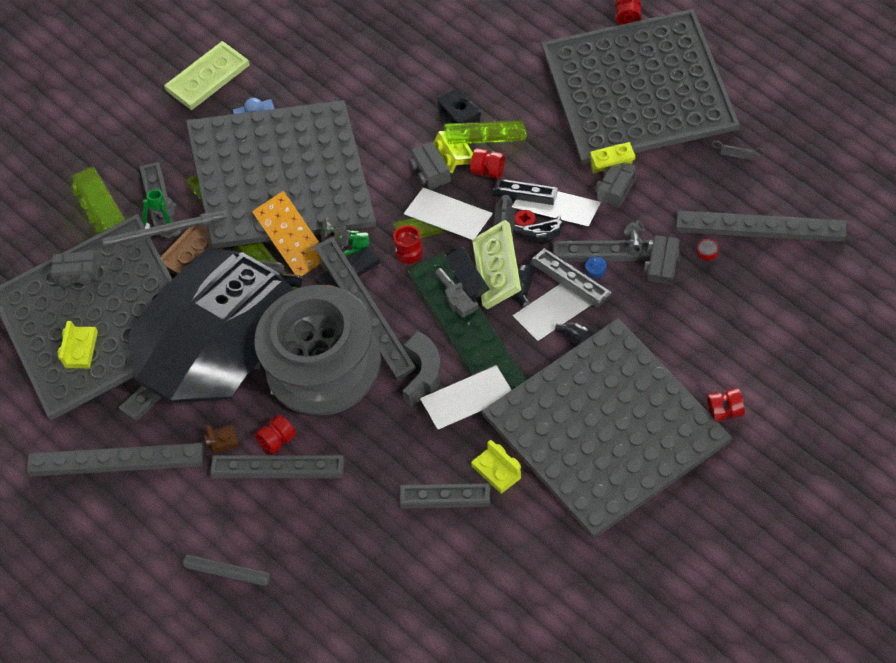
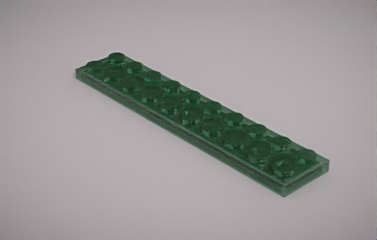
[406,252,526,390]

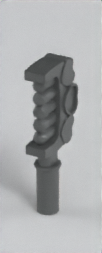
[435,268,478,317]

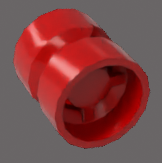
[616,0,641,25]
[470,148,505,179]
[393,225,423,264]
[707,388,745,422]
[254,414,296,455]

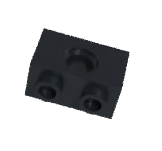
[437,88,481,135]

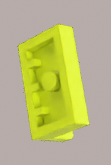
[433,131,473,173]
[590,142,635,173]
[58,321,98,369]
[471,440,521,494]

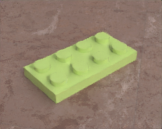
[164,41,249,110]
[472,220,521,309]

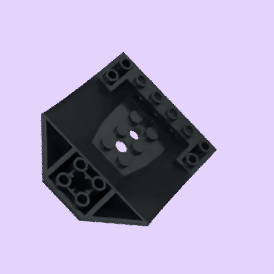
[128,248,294,403]

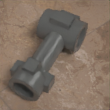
[624,221,645,255]

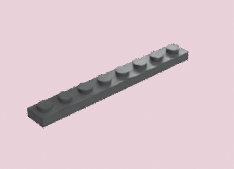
[677,211,847,242]
[314,236,416,381]
[27,443,204,477]

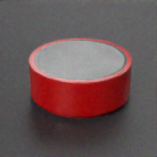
[697,239,718,260]

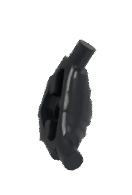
[513,215,564,244]
[512,261,537,307]
[555,323,594,347]

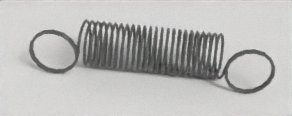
[712,141,765,161]

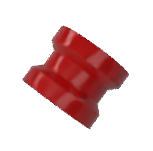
[515,210,535,236]

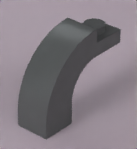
[403,331,442,407]

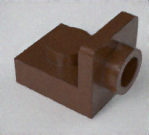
[204,424,239,454]

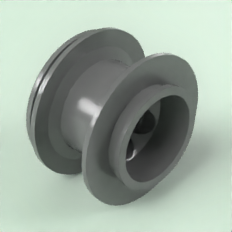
[255,285,381,416]

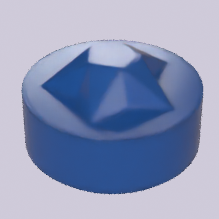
[585,257,607,278]

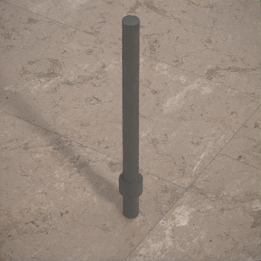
[102,211,226,247]

